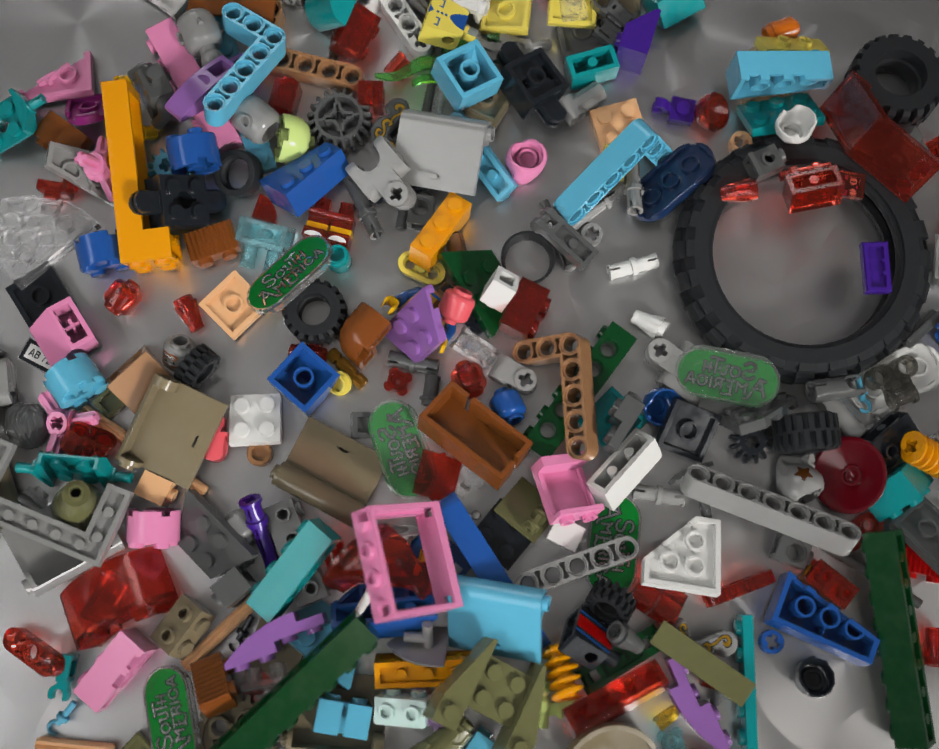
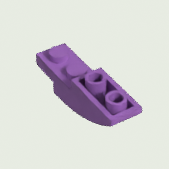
[165,52,243,123]
[224,611,329,673]
[663,656,732,749]

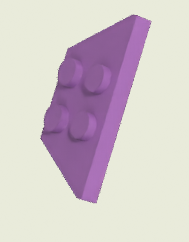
[386,284,447,363]

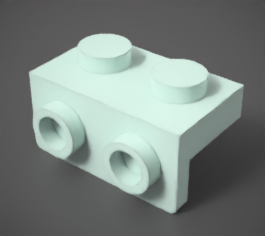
[374,688,432,729]

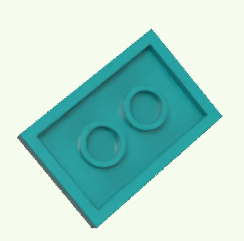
[737,93,825,138]

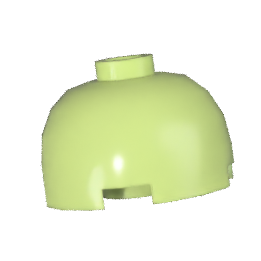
[274,113,315,164]

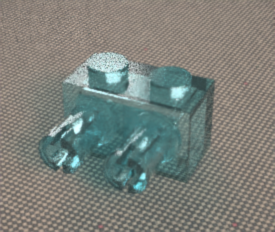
[235,215,296,276]

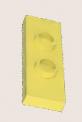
[754,35,830,53]

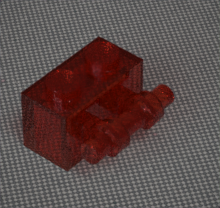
[778,162,844,214]

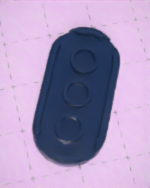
[634,143,716,222]

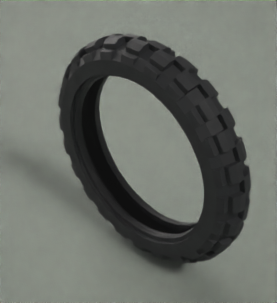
[672,135,932,385]

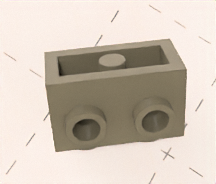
[150,594,216,660]

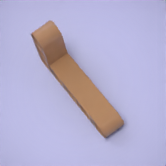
[247,0,365,94]
[513,332,598,461]

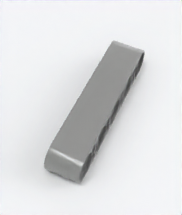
[515,536,639,590]

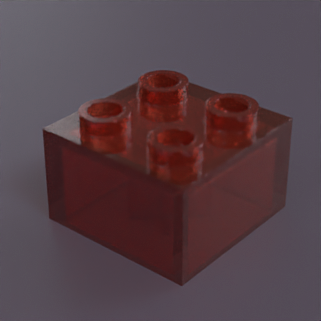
[498,277,552,342]

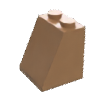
[107,345,174,414]

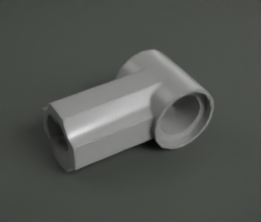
[559,81,607,126]

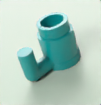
[309,244,352,274]

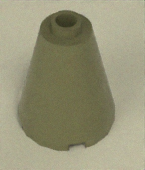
[51,480,102,531]

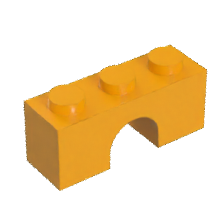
[409,192,472,272]

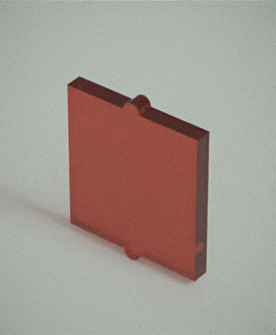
[412,449,462,501]

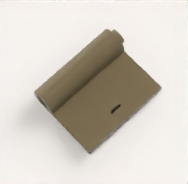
[269,416,390,528]

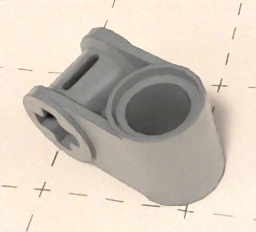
[487,353,537,395]

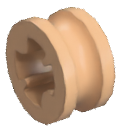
[728,131,752,152]

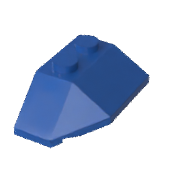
[331,579,438,639]

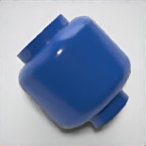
[489,387,526,426]

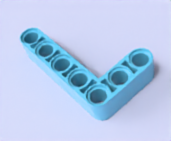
[203,2,286,127]
[553,118,673,226]

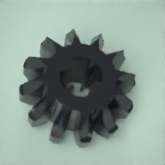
[728,428,772,464]

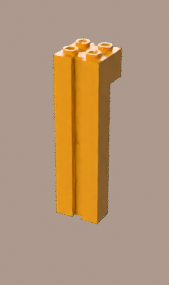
[101,79,183,274]

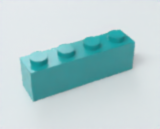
[246,518,342,623]

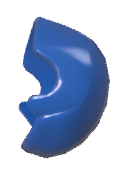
[642,387,681,426]

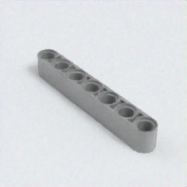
[680,464,862,556]

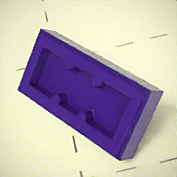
[859,241,892,295]

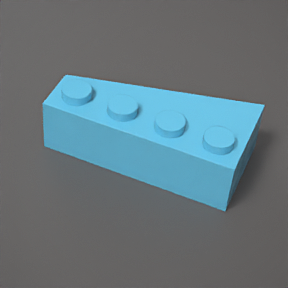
[725,49,834,100]

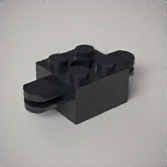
[496,41,569,128]
[129,174,227,230]

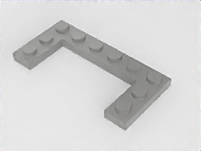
[0,438,135,568]

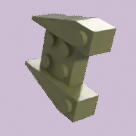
[422,637,547,749]

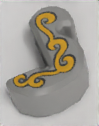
[672,617,738,657]

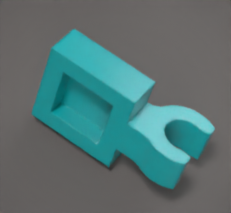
[48,653,80,701]

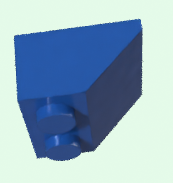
[267,342,340,417]

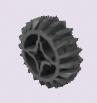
[307,88,373,154]

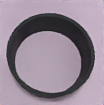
[501,231,556,286]

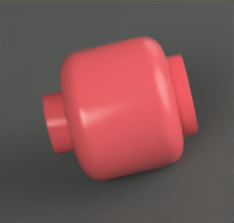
[438,285,475,326]

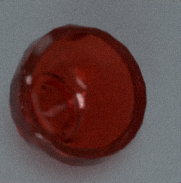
[694,91,729,132]

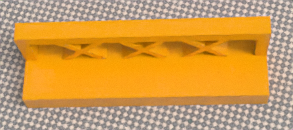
[374,650,471,689]

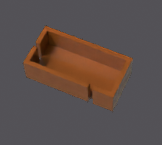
[417,380,533,491]

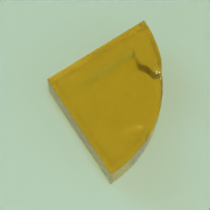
[653,705,679,731]

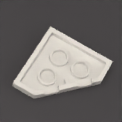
[641,516,721,598]

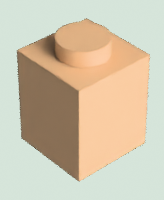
[133,470,179,508]

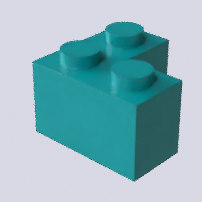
[869,462,934,523]

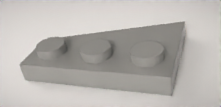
[45,141,114,207]

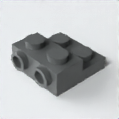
[602,391,645,455]

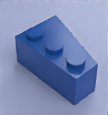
[259,142,349,217]

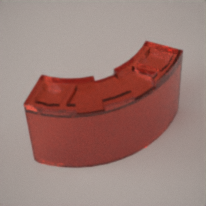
[60,546,179,651]

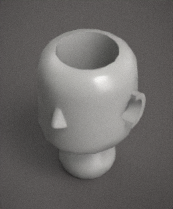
[176,8,224,67]
[231,95,281,144]

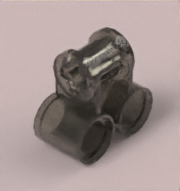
[863,355,920,412]

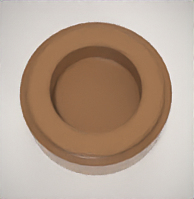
[247,445,274,467]

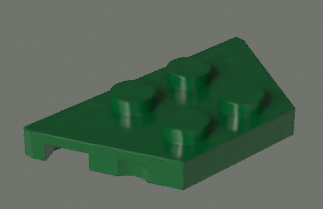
[438,250,518,339]

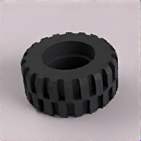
[842,34,939,133]

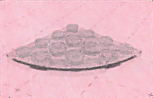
[0,195,102,290]

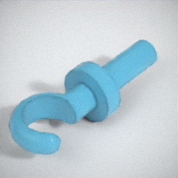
[855,375,872,414]
[47,700,77,736]

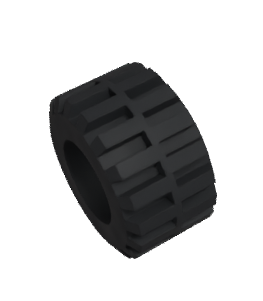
[282,278,349,347]
[771,411,842,455]

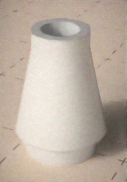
[630,309,670,339]

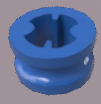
[758,630,784,654]

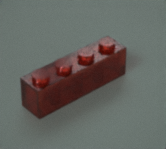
[562,659,669,739]

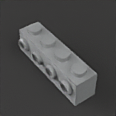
[263,498,333,608]

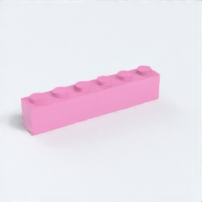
[145,17,244,156]

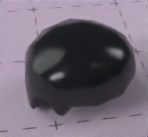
[794,656,835,699]

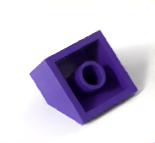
[614,9,661,75]

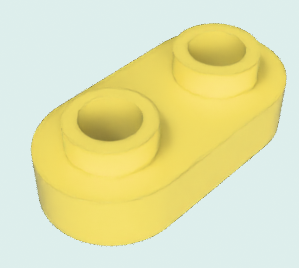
[398,251,446,287]

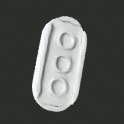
[847,343,939,415]

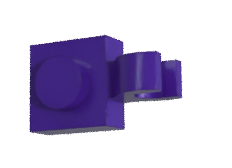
[651,96,696,127]

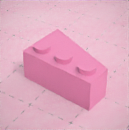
[73,628,158,713]

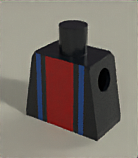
[558,604,621,670]

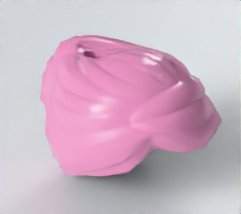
[506,139,548,185]

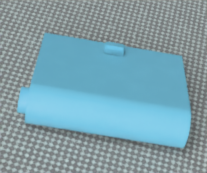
[447,574,551,664]

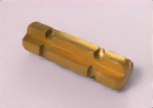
[326,348,368,389]

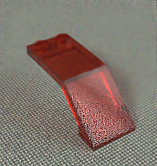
[820,70,939,203]

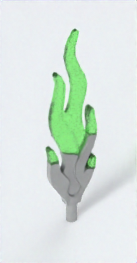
[374,33,552,87]

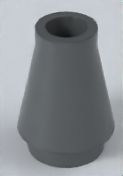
[606,621,645,654]

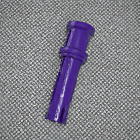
[238,494,279,569]

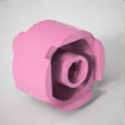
[126,507,181,549]

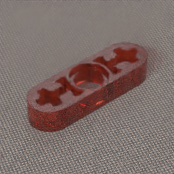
[701,569,776,608]
[3,627,65,677]

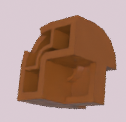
[339,302,392,371]

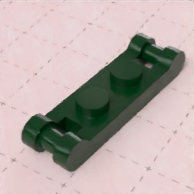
[574,623,661,695]

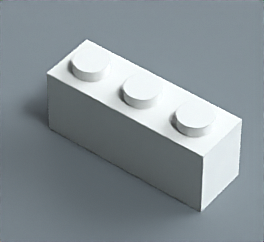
[586,428,663,512]

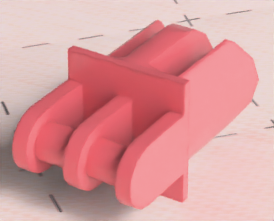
[204,417,229,463]

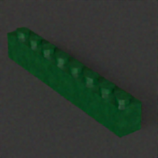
[861,529,936,749]
[209,610,379,749]

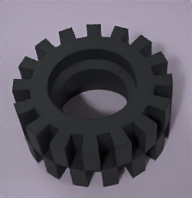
[173,343,221,389]
[584,579,637,627]

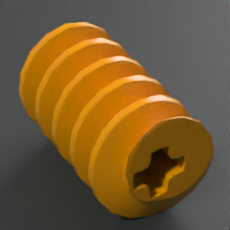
[900,431,939,478]
[542,643,583,703]

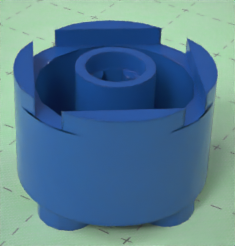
[165,127,222,175]
[73,229,129,278]

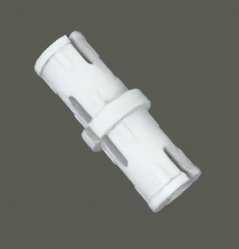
[607,253,659,280]

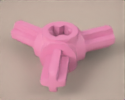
[74,136,114,202]
[38,390,101,454]

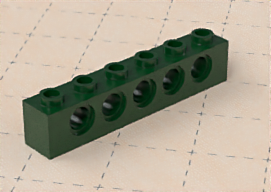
[523,321,637,458]

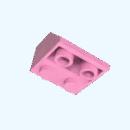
[29,296,100,367]

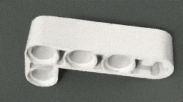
[353,0,433,62]

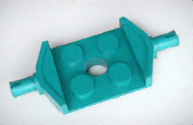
[0,88,47,154]
[15,451,133,490]

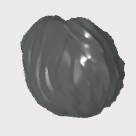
[4,402,49,449]

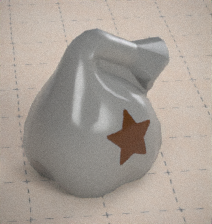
[776,452,824,504]

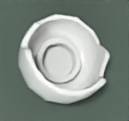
[774,104,817,144]

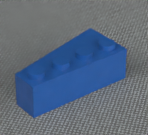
[763,571,880,667]

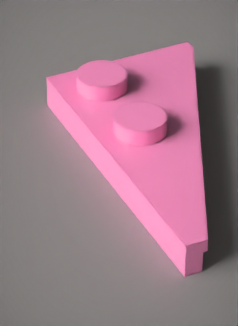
[18,51,95,103]

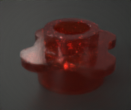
[384,367,412,396]

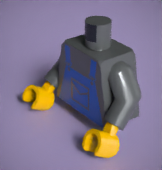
[113,62,174,140]

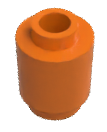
[761,16,800,38]

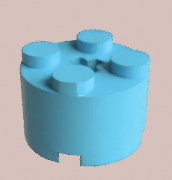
[43,352,107,411]

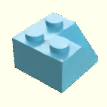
[431,39,504,113]

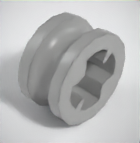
[580,223,603,247]

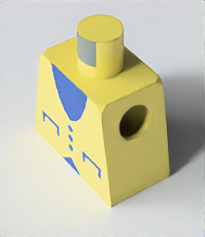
[417,0,478,50]

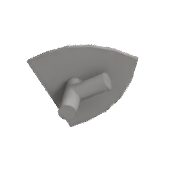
[386,620,449,668]

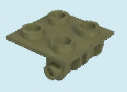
[494,477,549,544]

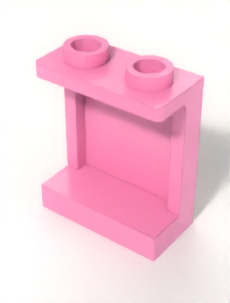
[531,451,605,526]

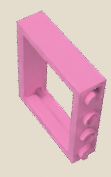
[351,501,464,624]

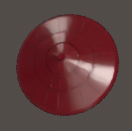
[814,436,887,514]

